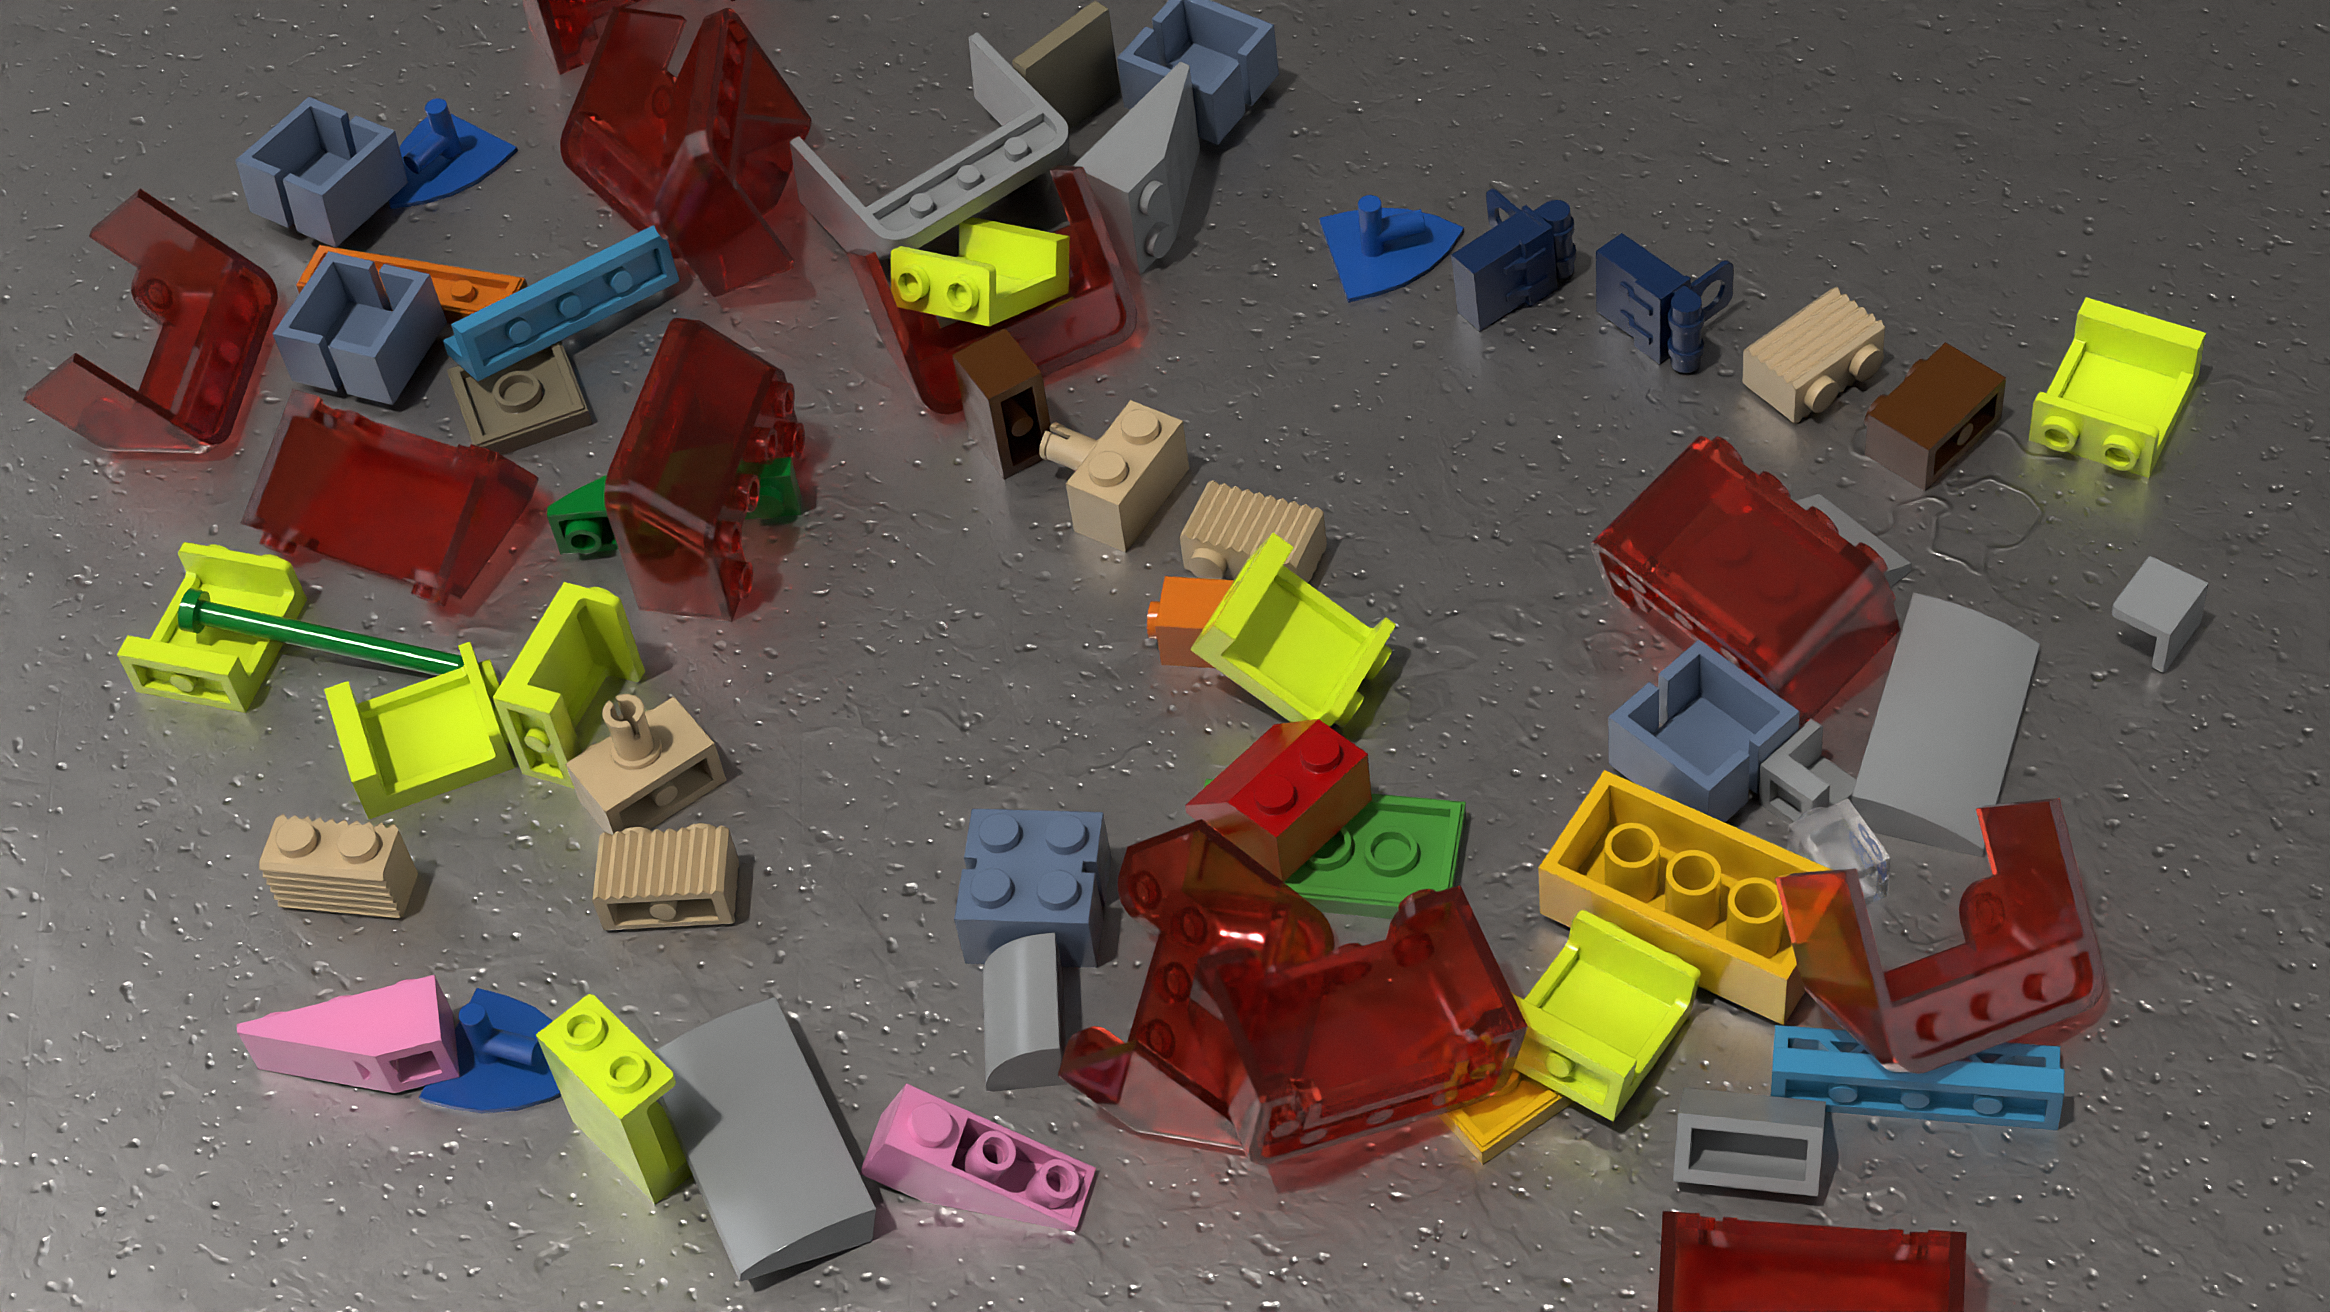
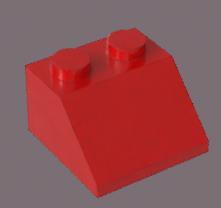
[1185,719,1372,884]

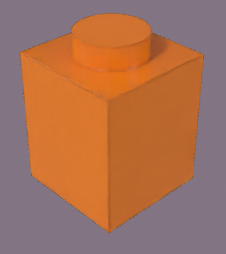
[1147,576,1234,668]

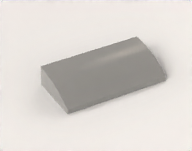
[1849,592,2040,857]
[653,997,876,1282]

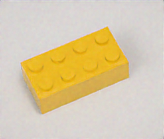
[1538,770,1850,1025]

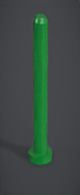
[178,588,464,676]

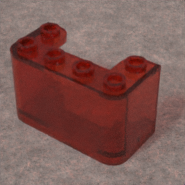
[1590,436,1901,729]
[1187,885,1528,1165]

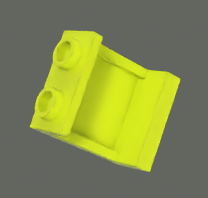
[891,217,1070,326]
[2028,297,2206,478]
[1190,532,1396,728]
[117,542,307,713]
[493,582,645,789]
[324,641,515,819]
[1490,910,1701,1121]
[536,994,693,1205]

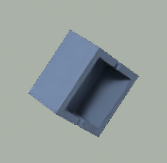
[1117,0,1279,145]
[235,97,408,248]
[272,251,447,405]
[1608,640,1800,822]
[954,809,1112,968]

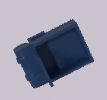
[1451,188,1577,331]
[1596,233,1734,373]

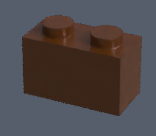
[952,328,1053,480]
[1864,342,2006,491]

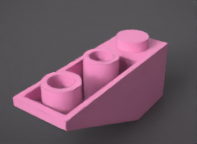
[237,975,460,1093]
[859,1083,1096,1232]

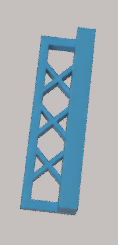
[443,225,680,382]
[1771,1025,2065,1130]

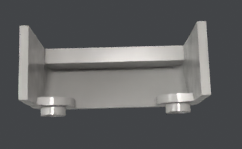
[790,32,1069,262]

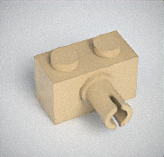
[1039,400,1189,552]
[566,694,726,835]

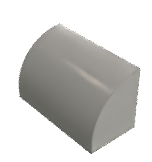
[983,933,1068,1092]
[1673,1087,1826,1197]

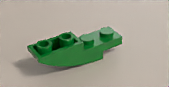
[547,444,802,555]

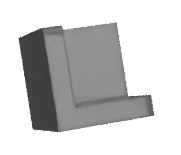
[2112,555,2209,673]
[1759,719,1856,840]

